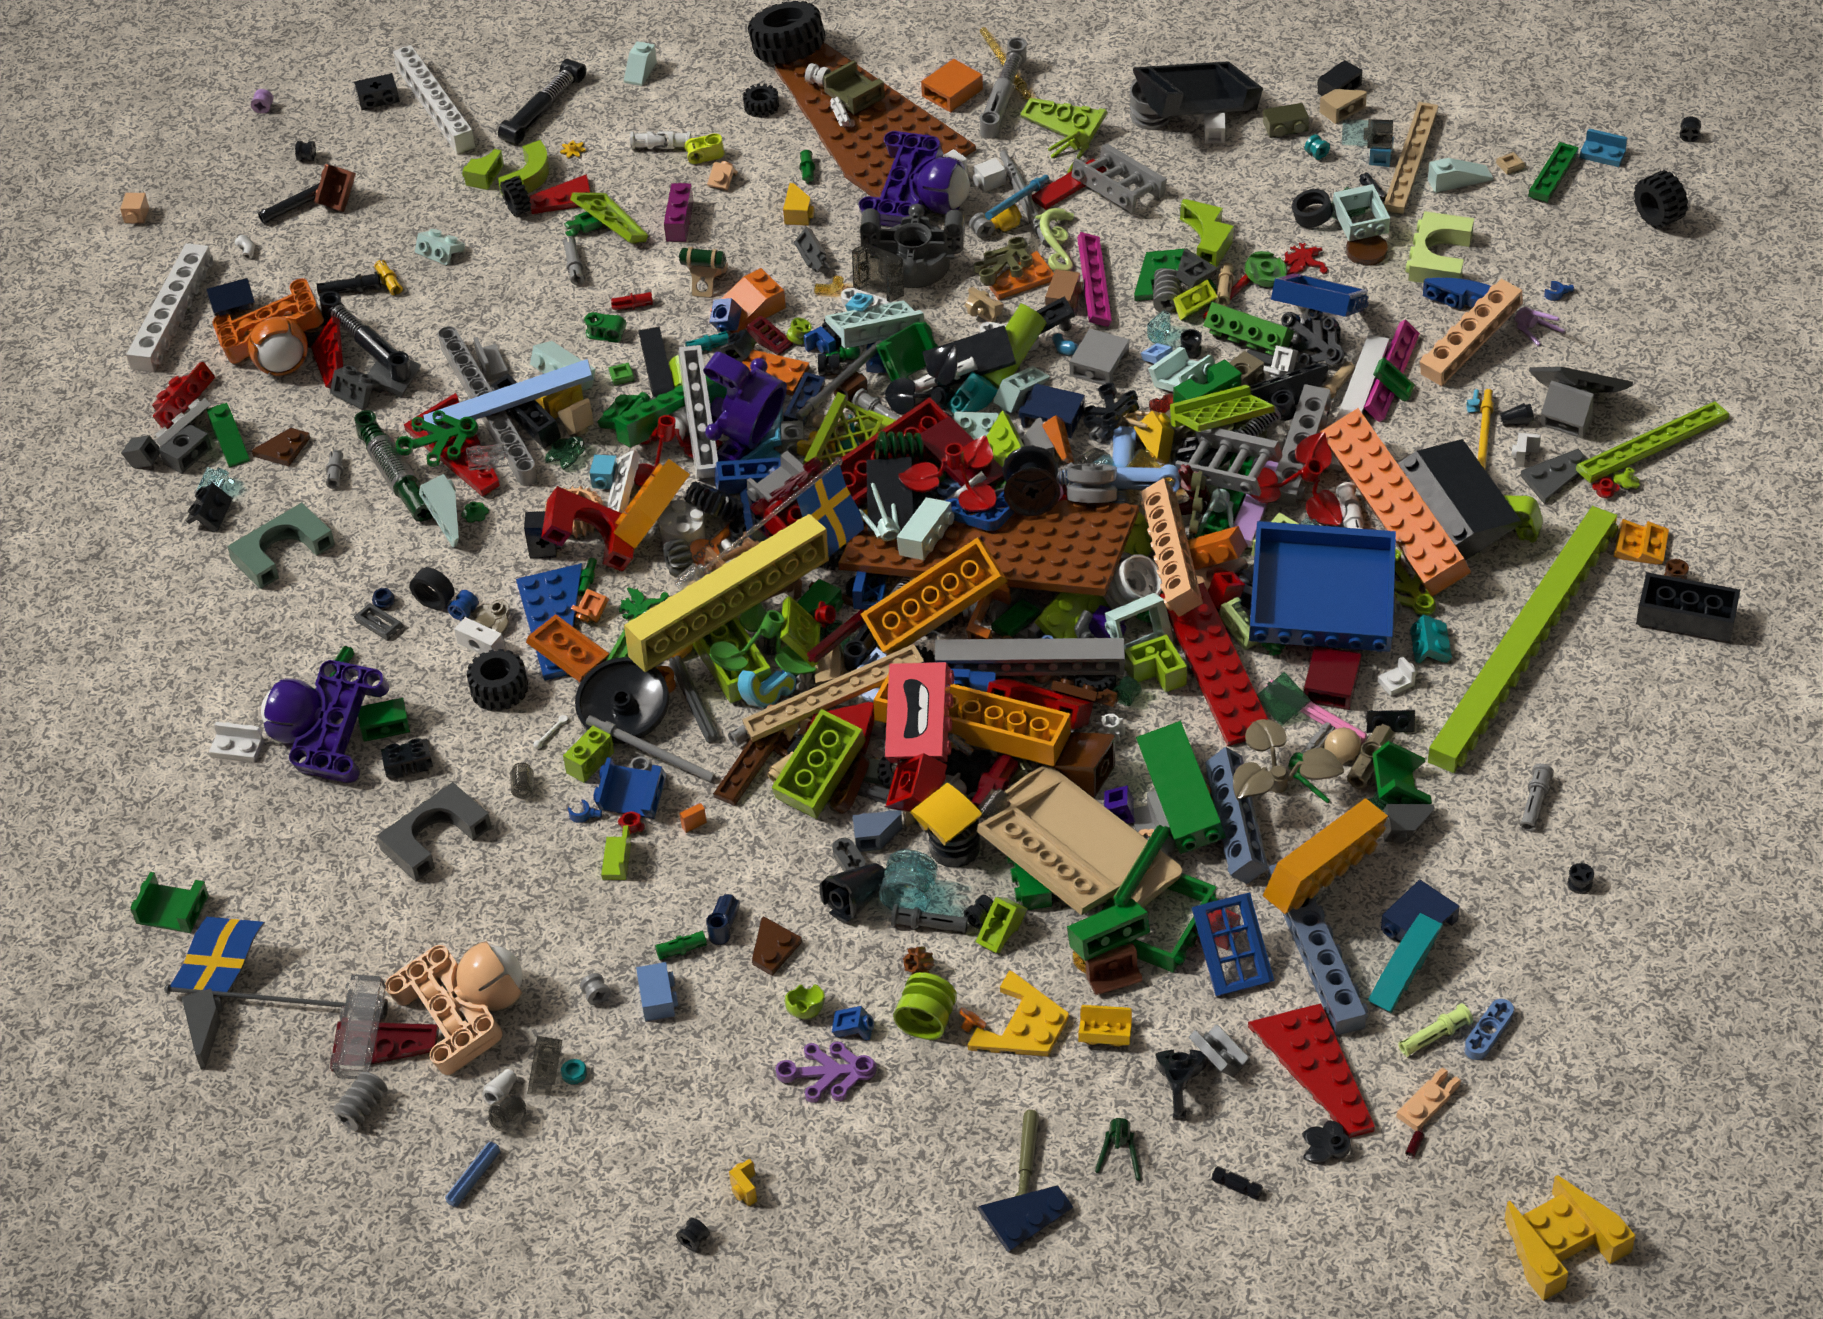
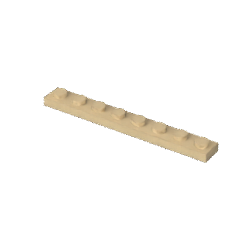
[1384,102,1438,214]
[742,644,924,742]

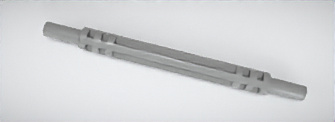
[1000,150,1048,246]

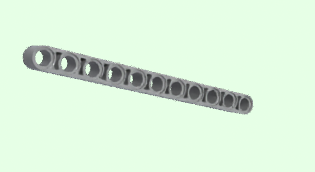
[438,326,538,486]

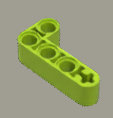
[1503,495,1543,543]

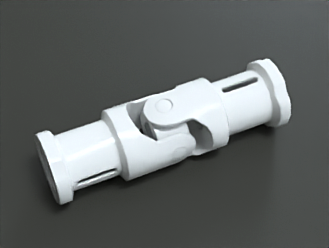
[630,131,692,150]
[1336,482,1364,529]

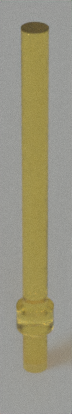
[980,27,1031,99]

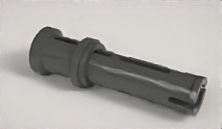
[891,904,968,933]

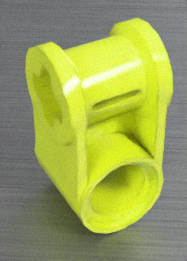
[684,133,725,164]

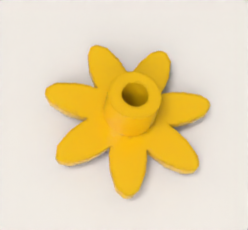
[560,140,586,158]

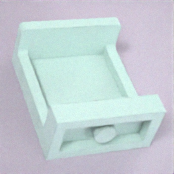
[1148,347,1215,392]

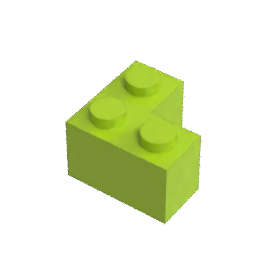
[1124,634,1187,692]

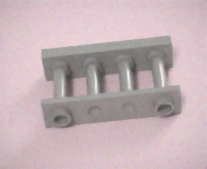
[1072,144,1167,213]
[1175,428,1283,496]

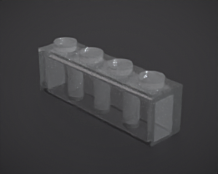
[330,974,386,1079]

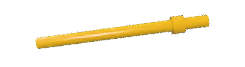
[1478,389,1494,470]

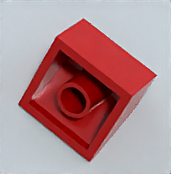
[885,753,947,812]

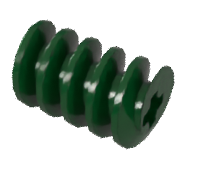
[875,431,924,461]

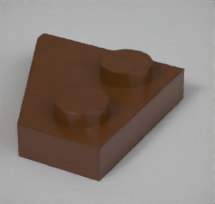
[752,916,802,976]

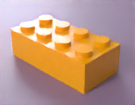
[613,459,690,548]

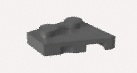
[1176,248,1218,288]

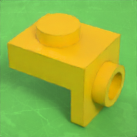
[729,1159,757,1207]

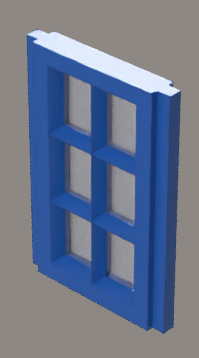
[1191,892,1274,996]

